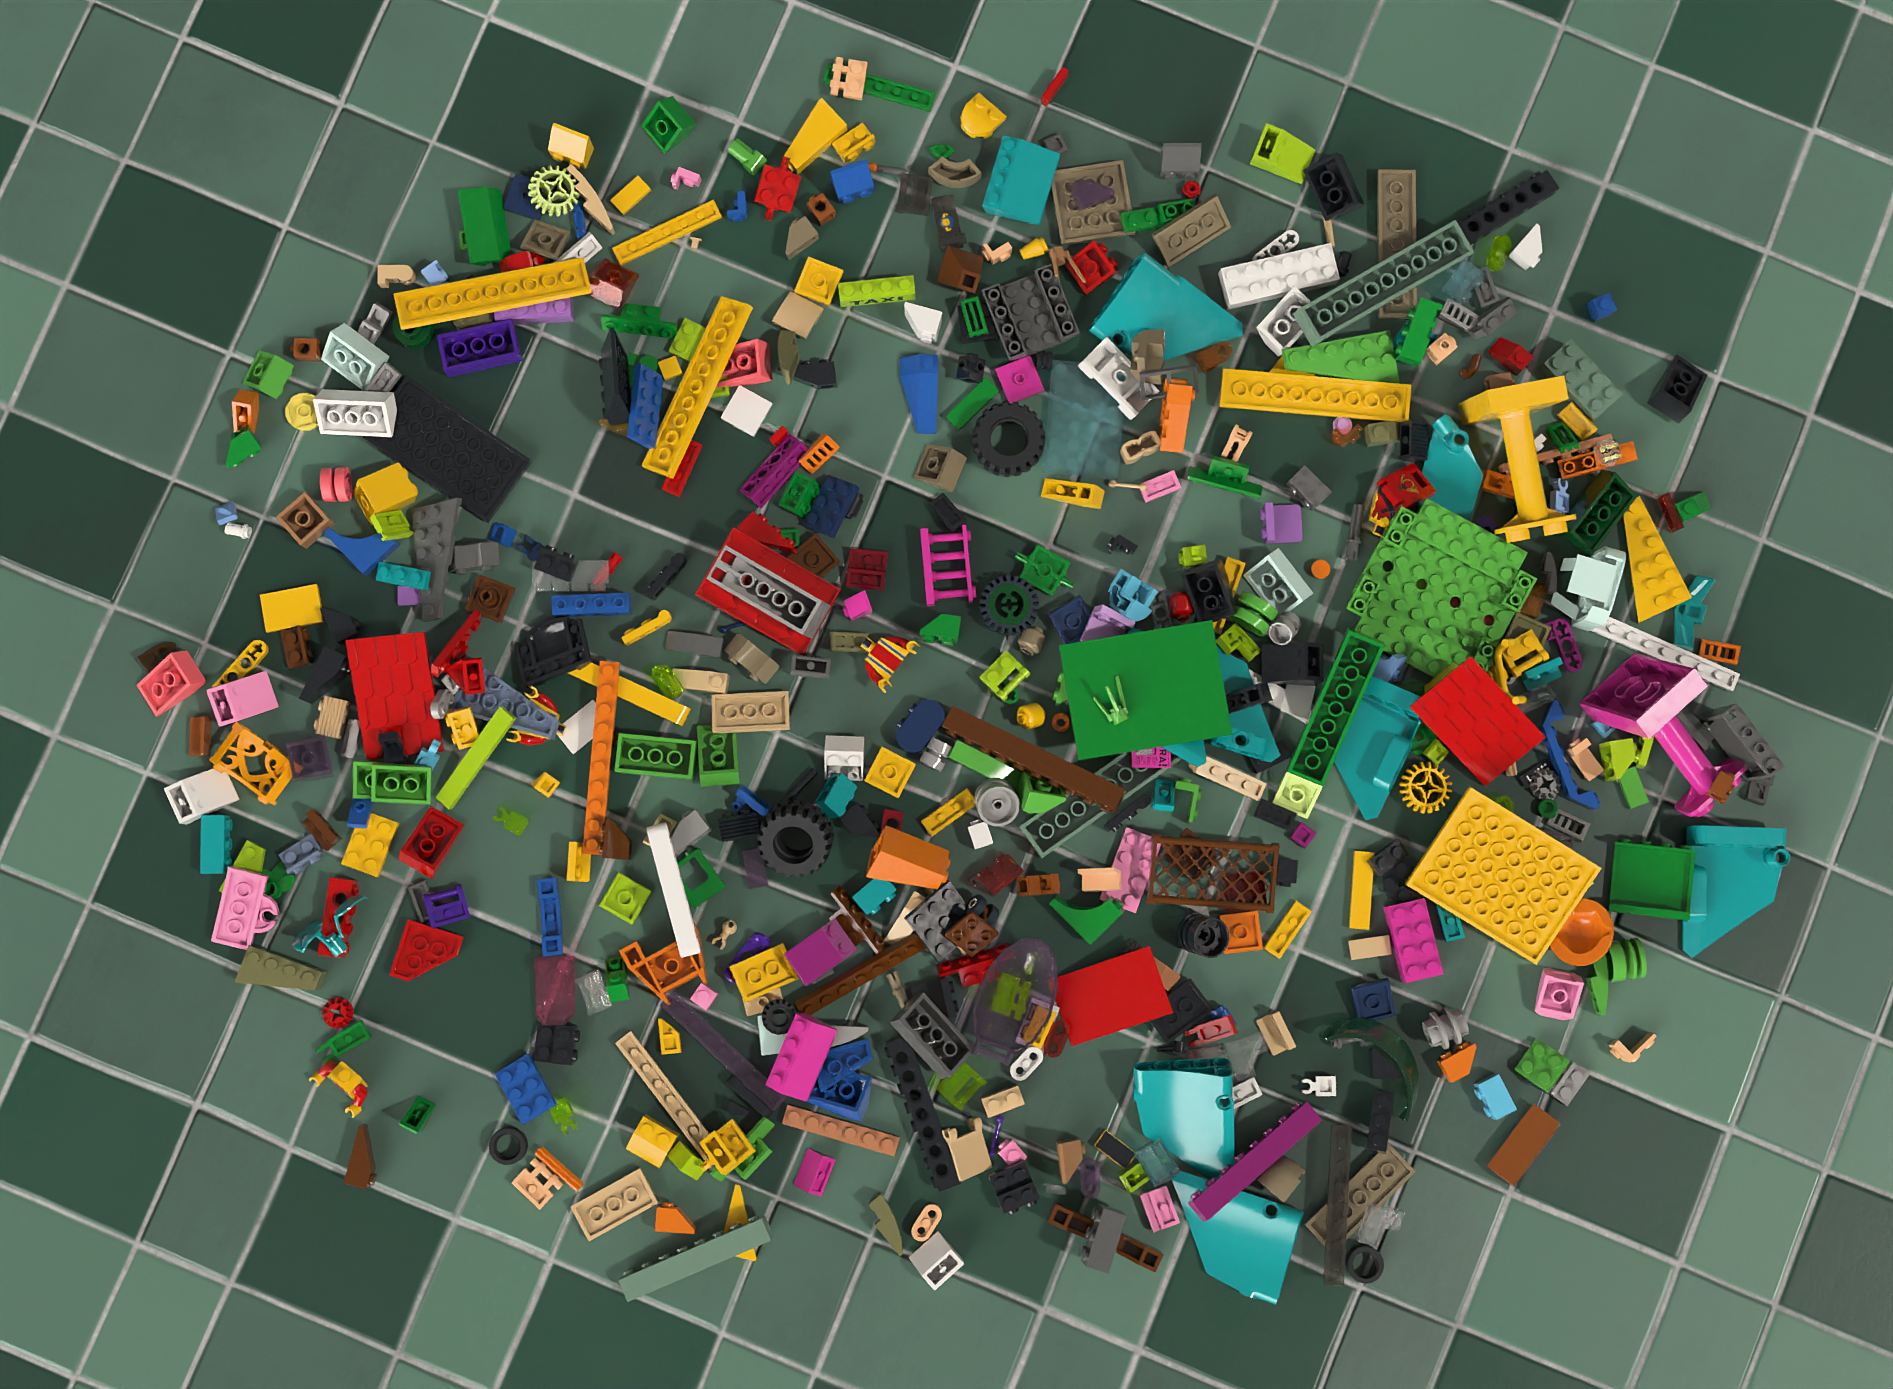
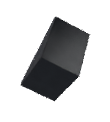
[1368,1048,1403,1079]

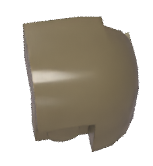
[1130,329,1165,384]
[1257,1156,1306,1202]

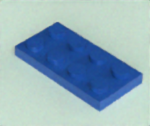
[627,364,663,449]

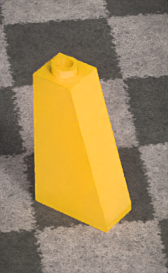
[784,98,848,175]

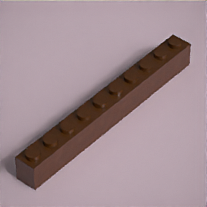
[942,706,1126,814]

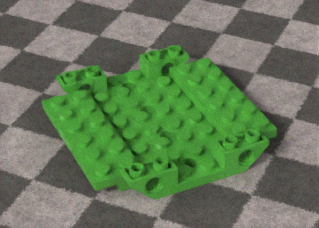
[1346,498,1537,678]

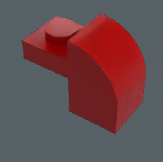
[499,251,545,273]

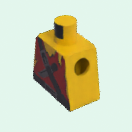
[1368,488,1403,537]

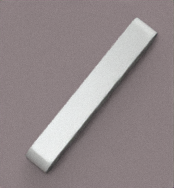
[646,822,701,958]

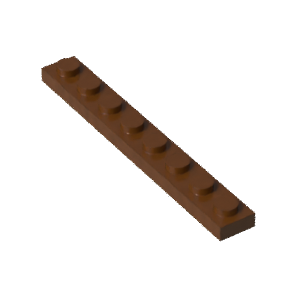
[795,932,926,1015]

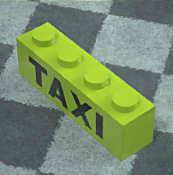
[838,275,916,307]

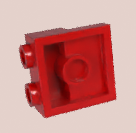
[1065,241,1119,294]

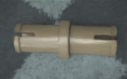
[886,971,910,1009]

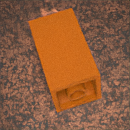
[866,826,950,889]

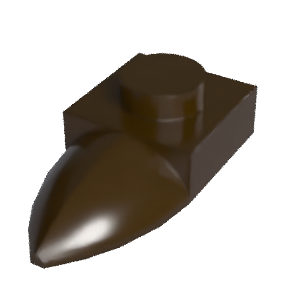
[137,642,176,674]

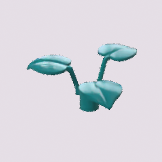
[292,895,368,956]

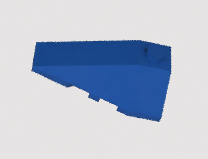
[806,1072,872,1122]

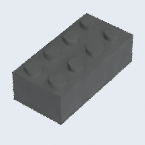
[890,992,975,1079]

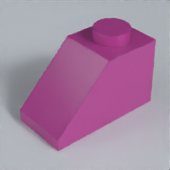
[842,590,872,621]

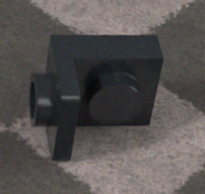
[1107,534,1138,555]

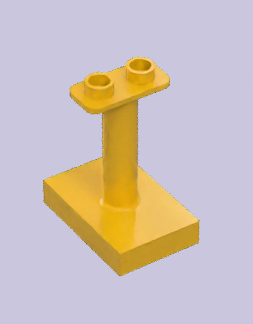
[1458,376,1577,543]

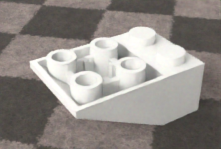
[164,768,240,824]

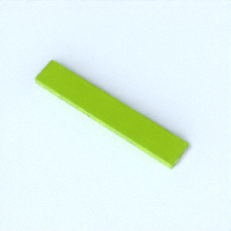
[435,706,516,810]

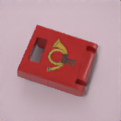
[1377,463,1436,510]

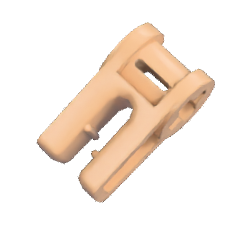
[1220,424,1253,462]

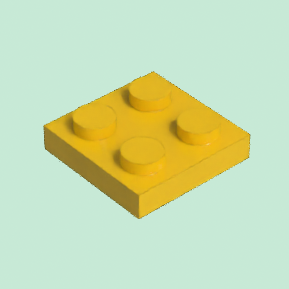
[794,257,844,306]
[864,747,916,799]

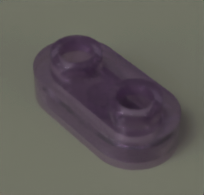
[1080,1158,1100,1199]

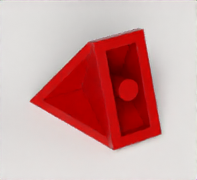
[446,657,485,695]

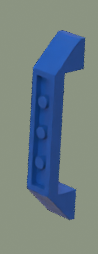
[1538,700,1600,810]

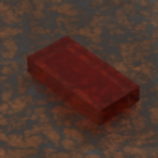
[1657,493,1684,533]

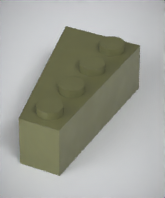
[235,945,328,991]

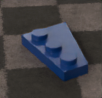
[817,1039,873,1093]

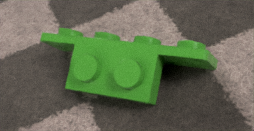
[710,1117,775,1182]

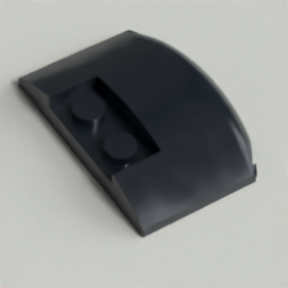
[514,617,592,688]

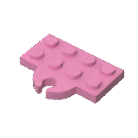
[211,866,280,950]

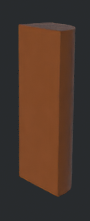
[1487,1103,1560,1187]

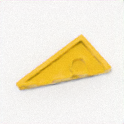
[724,1184,757,1261]

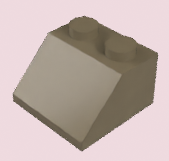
[913,444,967,492]

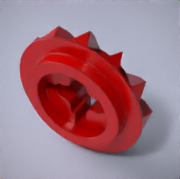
[322,997,354,1029]

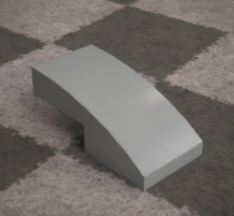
[357,302,393,344]

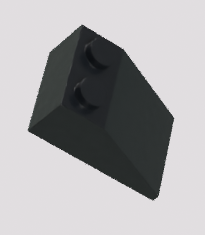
[1647,354,1707,424]
[1181,559,1236,623]
[299,646,351,704]

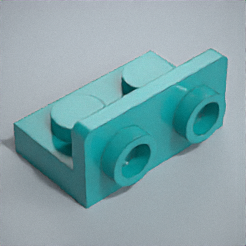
[1520,657,1563,691]

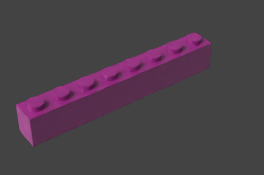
[1188,1102,1322,1222]

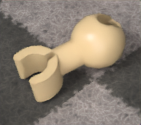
[712,920,737,950]

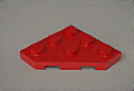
[389,919,464,981]

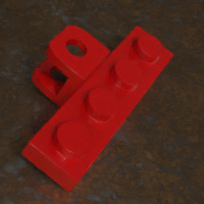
[431,610,482,677]

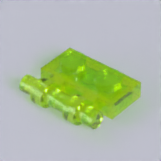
[990,972,1031,1021]

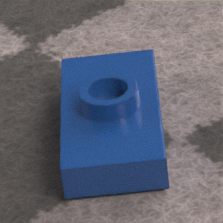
[347,798,373,829]

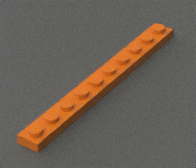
[582,661,620,855]

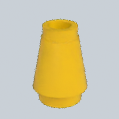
[1019,237,1048,260]

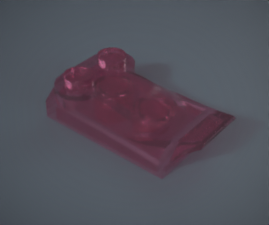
[534,956,575,1025]

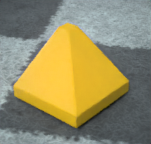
[531,772,560,798]

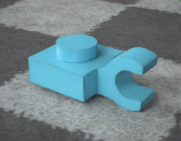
[413,739,441,771]

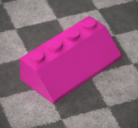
[765,1013,838,1101]

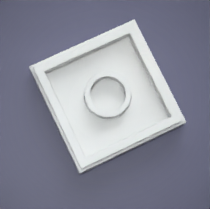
[721,385,773,437]

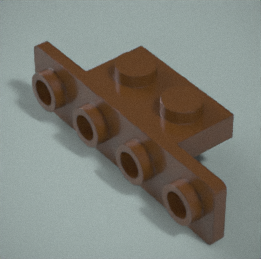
[828,886,887,954]

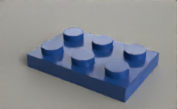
[495,1054,558,1125]

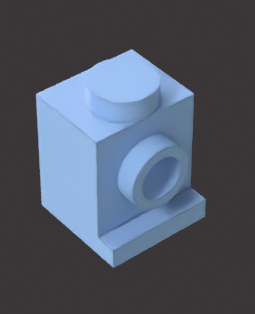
[421,260,449,286]

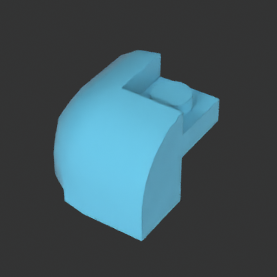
[1108,569,1158,621]

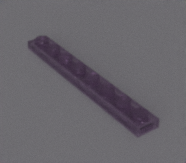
[660,991,787,1112]

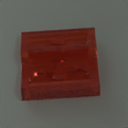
[1222,871,1267,913]

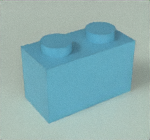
[1474,1073,1517,1120]

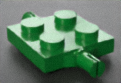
[1014,544,1075,596]

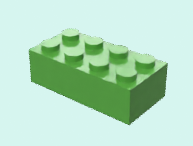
[614,733,698,781]

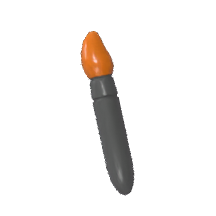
[868,163,910,176]

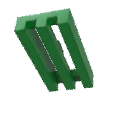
[960,296,988,338]
[1546,422,1579,453]

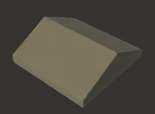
[520,220,570,260]

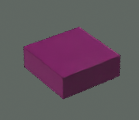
[1289,822,1317,849]

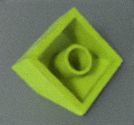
[1599,738,1637,782]

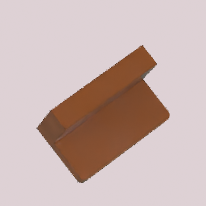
[189,716,212,756]

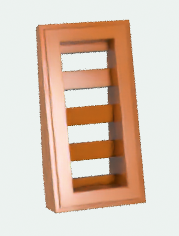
[798,433,839,474]
[1698,639,1741,666]

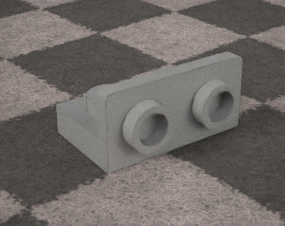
[1548,1061,1589,1106]

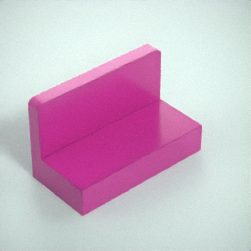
[794,1149,836,1197]

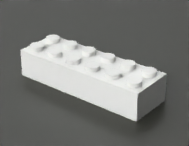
[1218,243,1340,310]

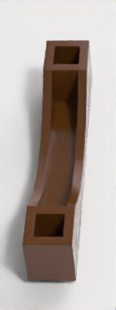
[1047,1202,1164,1273]

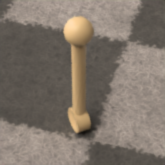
[1108,480,1147,491]

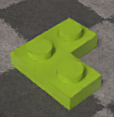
[1216,623,1261,662]

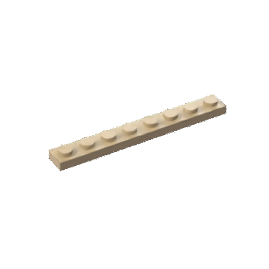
[615,1031,714,1166]

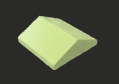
[1272,771,1323,819]

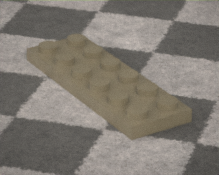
[1304,1143,1416,1253]

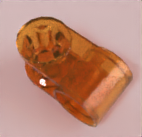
[1194,341,1232,373]

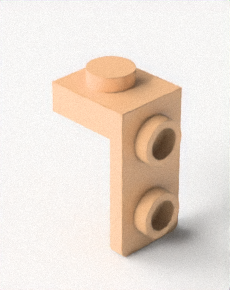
[1565,738,1604,781]
[1608,1032,1657,1063]

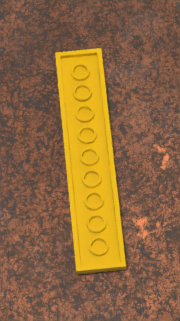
[394,257,591,330]
[641,296,753,479]
[1219,368,1412,422]

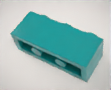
[200,815,233,874]

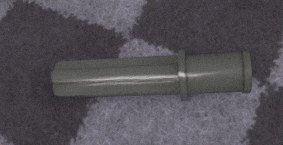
[1345,504,1364,561]

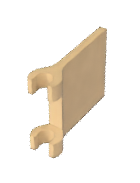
[942,1117,992,1181]

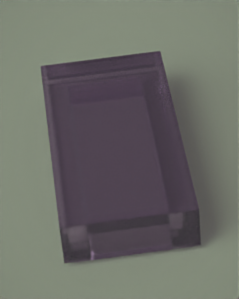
[742,848,769,889]

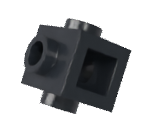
[956,353,986,383]

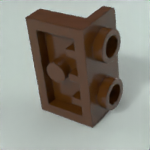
[280,625,314,669]
[303,809,342,851]

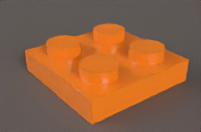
[1219,911,1263,954]

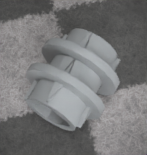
[1422,1007,1469,1049]

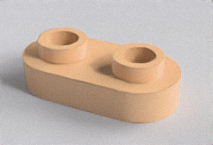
[911,1204,942,1241]

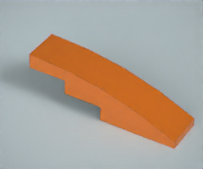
[1479,469,1515,500]

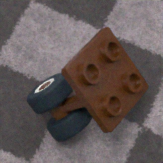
[945,894,999,956]

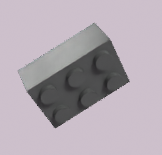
[1079,1203,1126,1274]

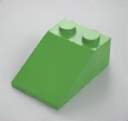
[697,725,740,787]

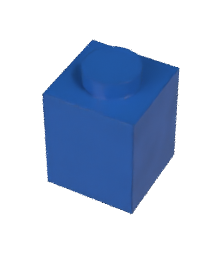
[1586,293,1617,322]

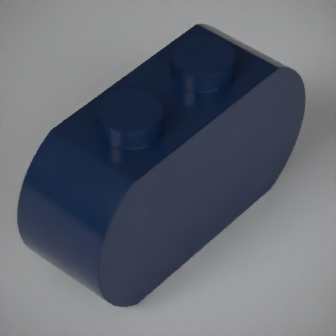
[896,700,945,754]

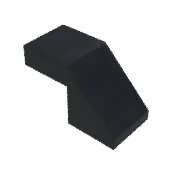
[378,731,408,765]

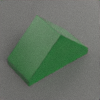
[399,1096,436,1134]

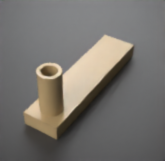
[1189,756,1266,801]

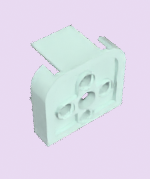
[1551,546,1626,631]

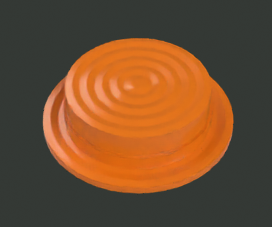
[1550,898,1614,966]

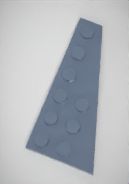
[450,656,560,740]

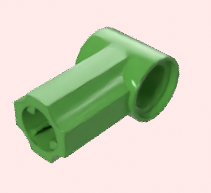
[728,138,767,175]

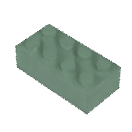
[1538,339,1623,421]

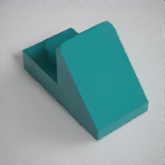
[1152,779,1174,812]

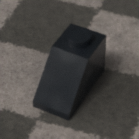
[320,607,362,645]

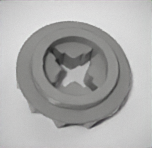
[1530,769,1561,800]

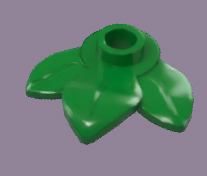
[261,862,295,900]

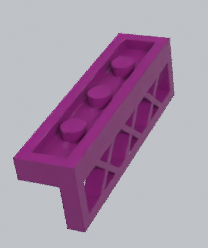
[739,434,808,509]

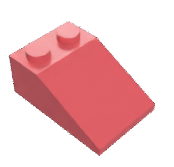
[716,339,773,388]
[137,650,207,717]

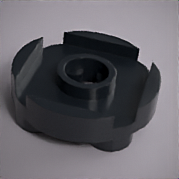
[1382,863,1419,902]

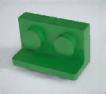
[778,472,821,519]

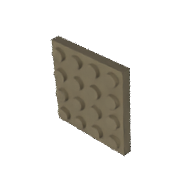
[1051,160,1136,246]

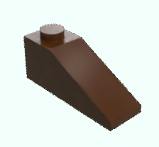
[343,1124,377,1189]

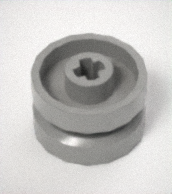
[974,778,1020,826]

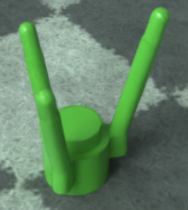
[1093,675,1129,725]

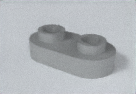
[430,689,454,719]

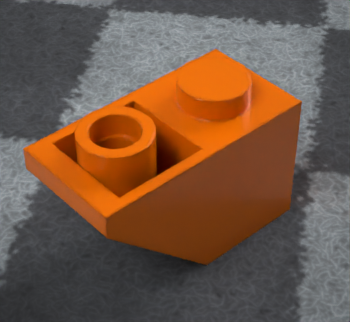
[1437,1041,1476,1083]

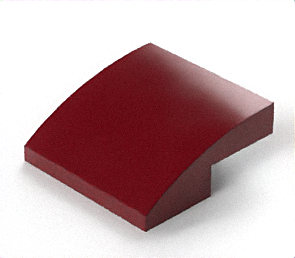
[846,547,888,591]

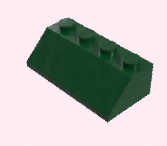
[1561,470,1637,555]

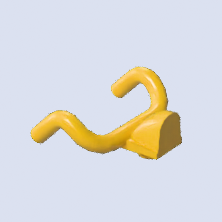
[1488,639,1527,704]

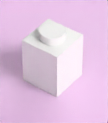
[968,819,993,849]

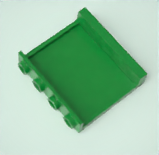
[1609,839,1696,921]

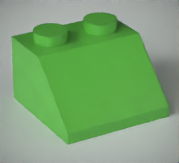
[242,350,294,399]
[1016,771,1066,814]

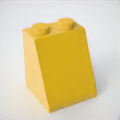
[353,462,418,526]

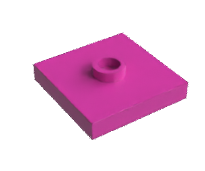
[995,356,1044,404]

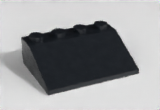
[599,327,631,426]

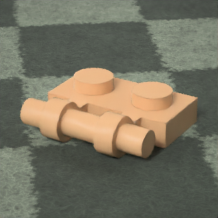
[830,57,868,100]
[512,1158,564,1210]

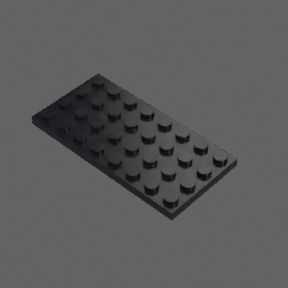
[362,376,532,523]

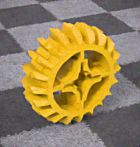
[1399,762,1452,814]

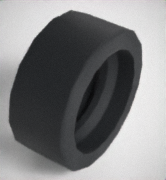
[489,1127,528,1165]
[1345,1244,1384,1284]

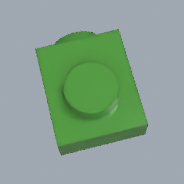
[1174,778,1202,824]

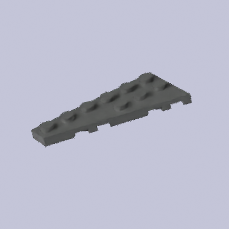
[412,498,462,622]

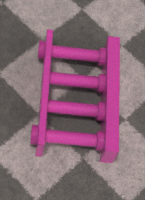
[920,525,976,607]

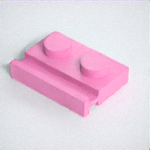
[1139,1185,1180,1233]

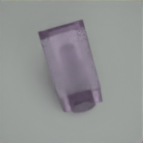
[1070,179,1115,211]

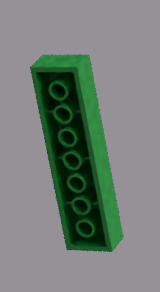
[1287,627,1385,786]

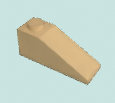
[670,668,730,694]
[884,891,926,945]

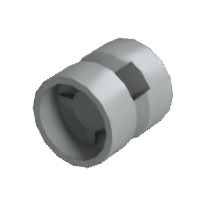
[1268,612,1301,645]
[919,737,953,772]

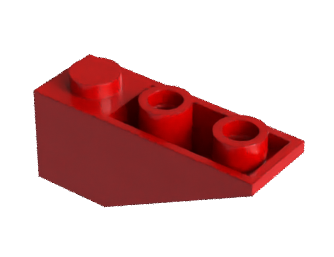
[737,511,797,554]

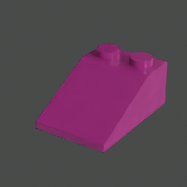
[784,918,857,986]

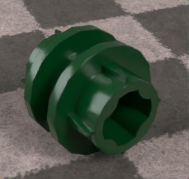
[393,315,434,349]

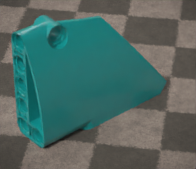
[1334,676,1422,820]

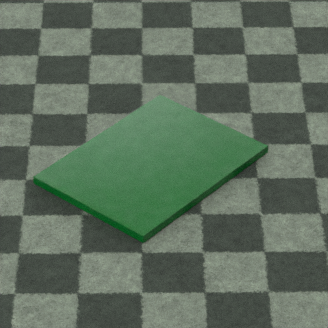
[1059,620,1233,761]

